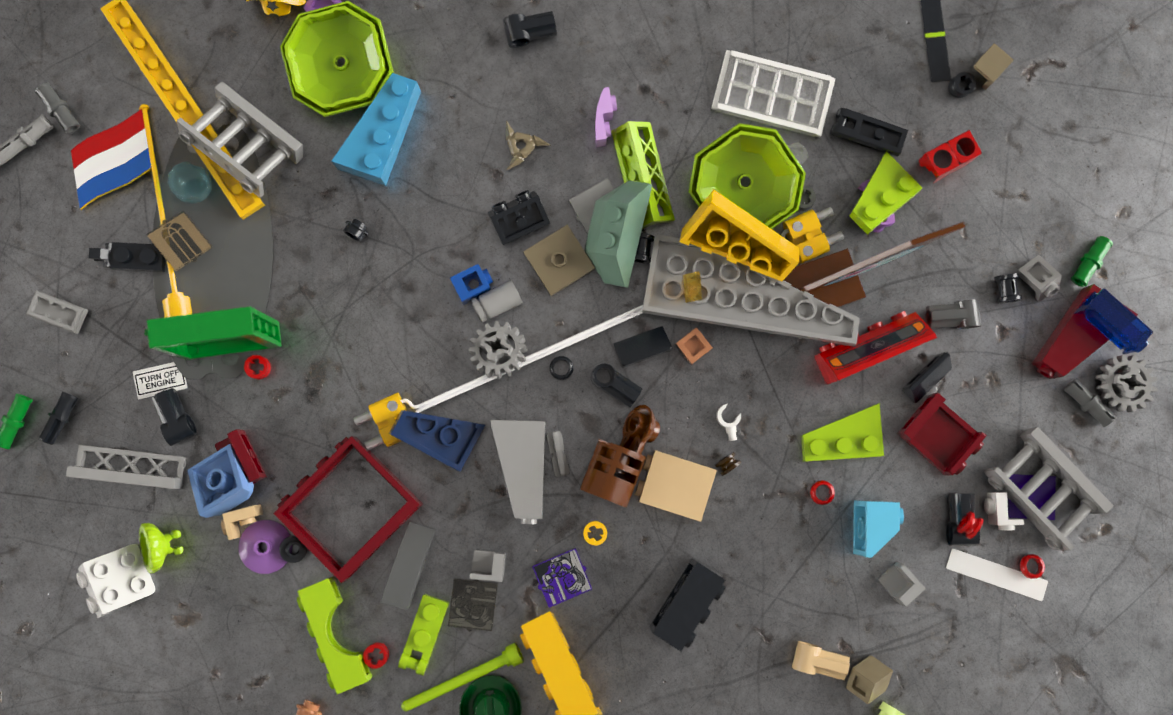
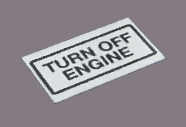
[133,362,187,400]

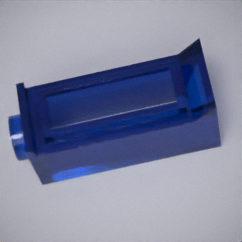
[1073,288,1153,354]

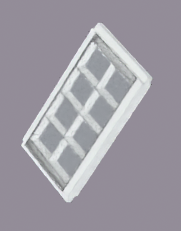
[711,50,836,137]

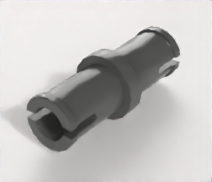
[35,82,81,134]
[1064,378,1117,427]

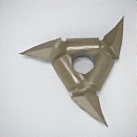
[505,120,551,170]

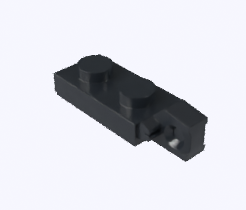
[88,242,166,272]

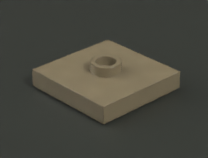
[523,224,595,297]

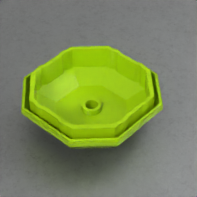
[280,1,394,117]
[688,123,806,229]

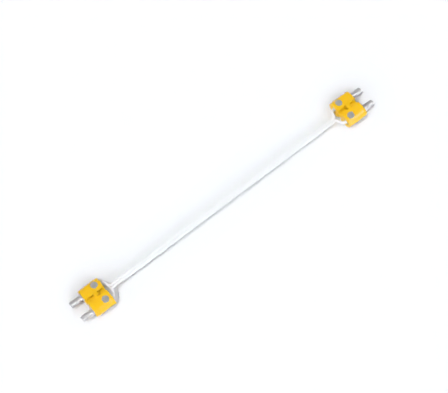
[353,207,844,450]

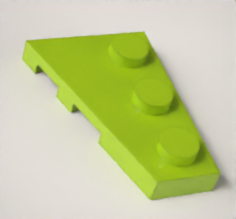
[849,151,922,235]
[801,403,884,462]

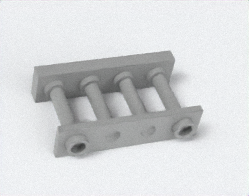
[177,81,303,198]
[984,427,1114,551]

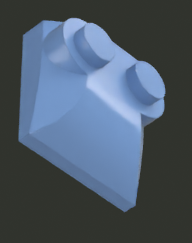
[187,444,254,518]

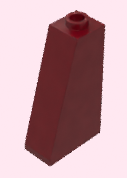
[1032,284,1138,379]

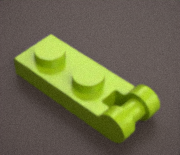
[398,594,450,676]

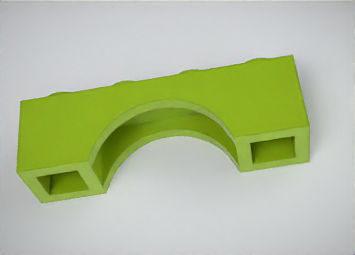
[297,576,373,694]

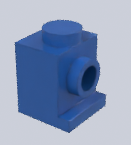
[450,264,493,305]

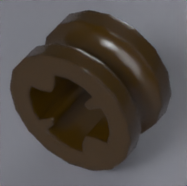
[715,452,742,476]

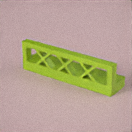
[611,121,675,229]

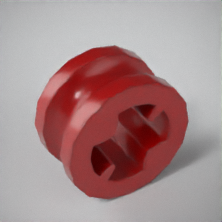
[244,355,271,380]
[957,511,984,539]
[363,642,389,669]

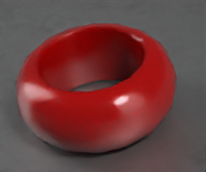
[810,480,835,505]
[1020,554,1045,579]

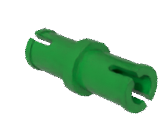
[1071,236,1113,287]
[0,394,33,449]

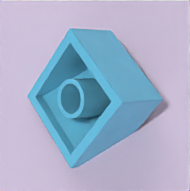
[853,500,904,558]

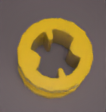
[583,521,607,546]

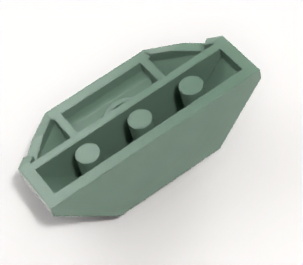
[584,181,652,288]

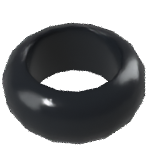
[549,356,574,380]

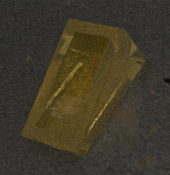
[681,271,702,303]

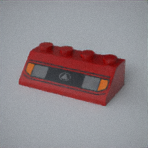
[814,311,937,385]

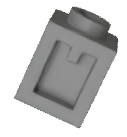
[1018,255,1061,302]

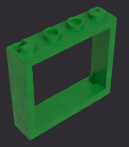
[144,306,282,360]

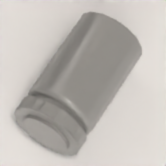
[471,280,523,323]

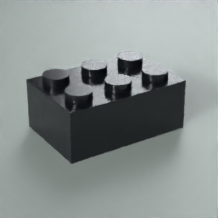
[649,558,726,652]

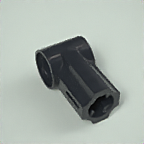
[503,11,557,48]
[591,363,643,408]
[151,388,197,446]
[946,493,980,546]

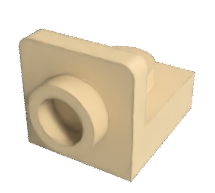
[221,504,263,540]

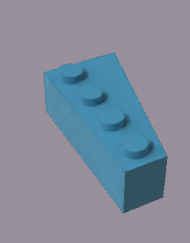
[331,73,421,186]

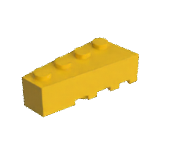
[679,189,799,281]
[520,611,603,715]

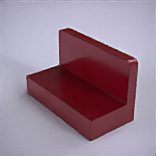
[215,429,267,484]

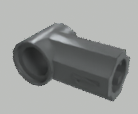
[925,299,981,329]

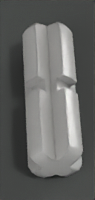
[546,431,569,477]

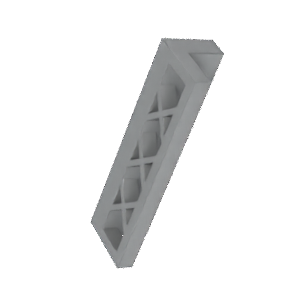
[66,445,187,489]

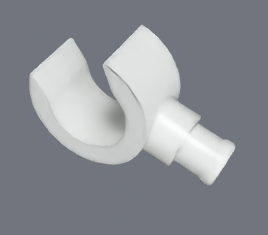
[716,404,741,441]

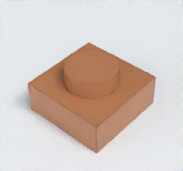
[675,327,713,365]

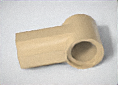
[792,641,850,680]

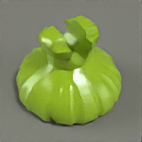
[139,523,183,573]

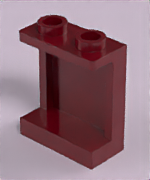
[896,393,987,476]

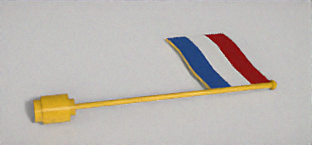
[71,104,192,317]

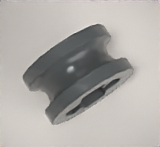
[799,186,816,211]

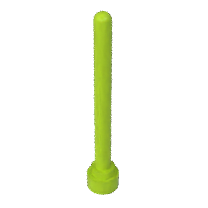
[401,642,524,711]

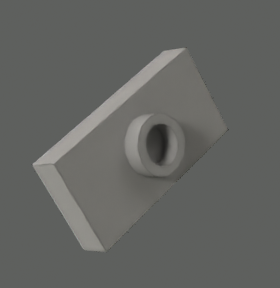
[25,290,88,334]

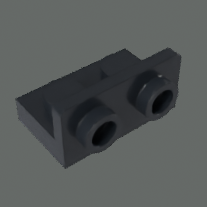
[487,190,550,245]

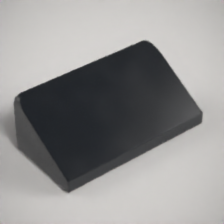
[613,326,673,368]
[902,352,952,403]

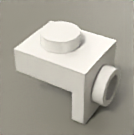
[984,492,1024,530]

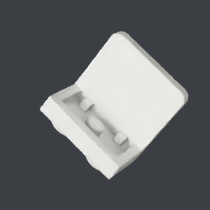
[76,544,155,618]

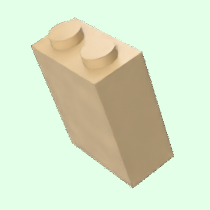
[635,450,717,522]

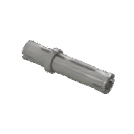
[0,114,54,166]

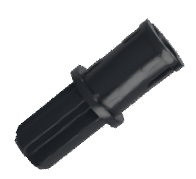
[39,391,79,445]

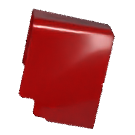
[919,130,982,183]

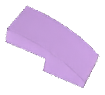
[595,87,617,148]

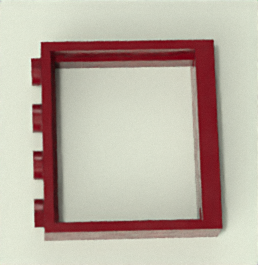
[273,436,423,583]

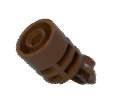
[580,405,660,508]

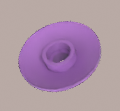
[238,520,293,574]

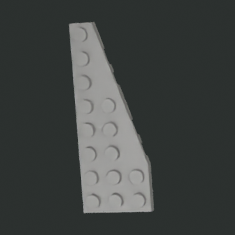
[642,234,860,346]

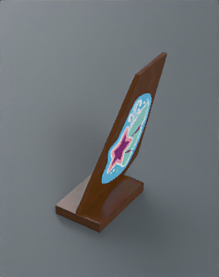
[784,222,965,307]

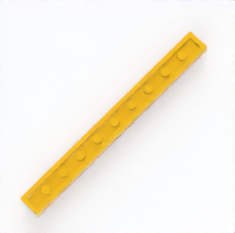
[100,0,265,220]

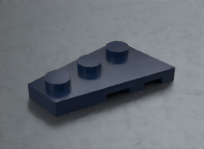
[389,410,485,472]

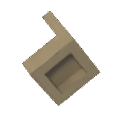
[973,43,1014,90]
[846,656,893,704]

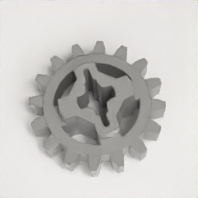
[469,321,528,379]
[1096,355,1158,412]

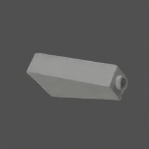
[491,420,546,524]

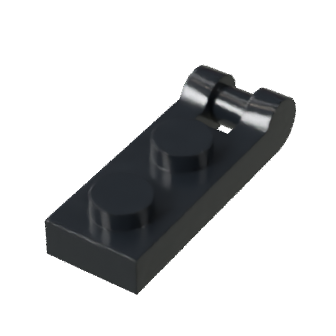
[830,108,909,157]

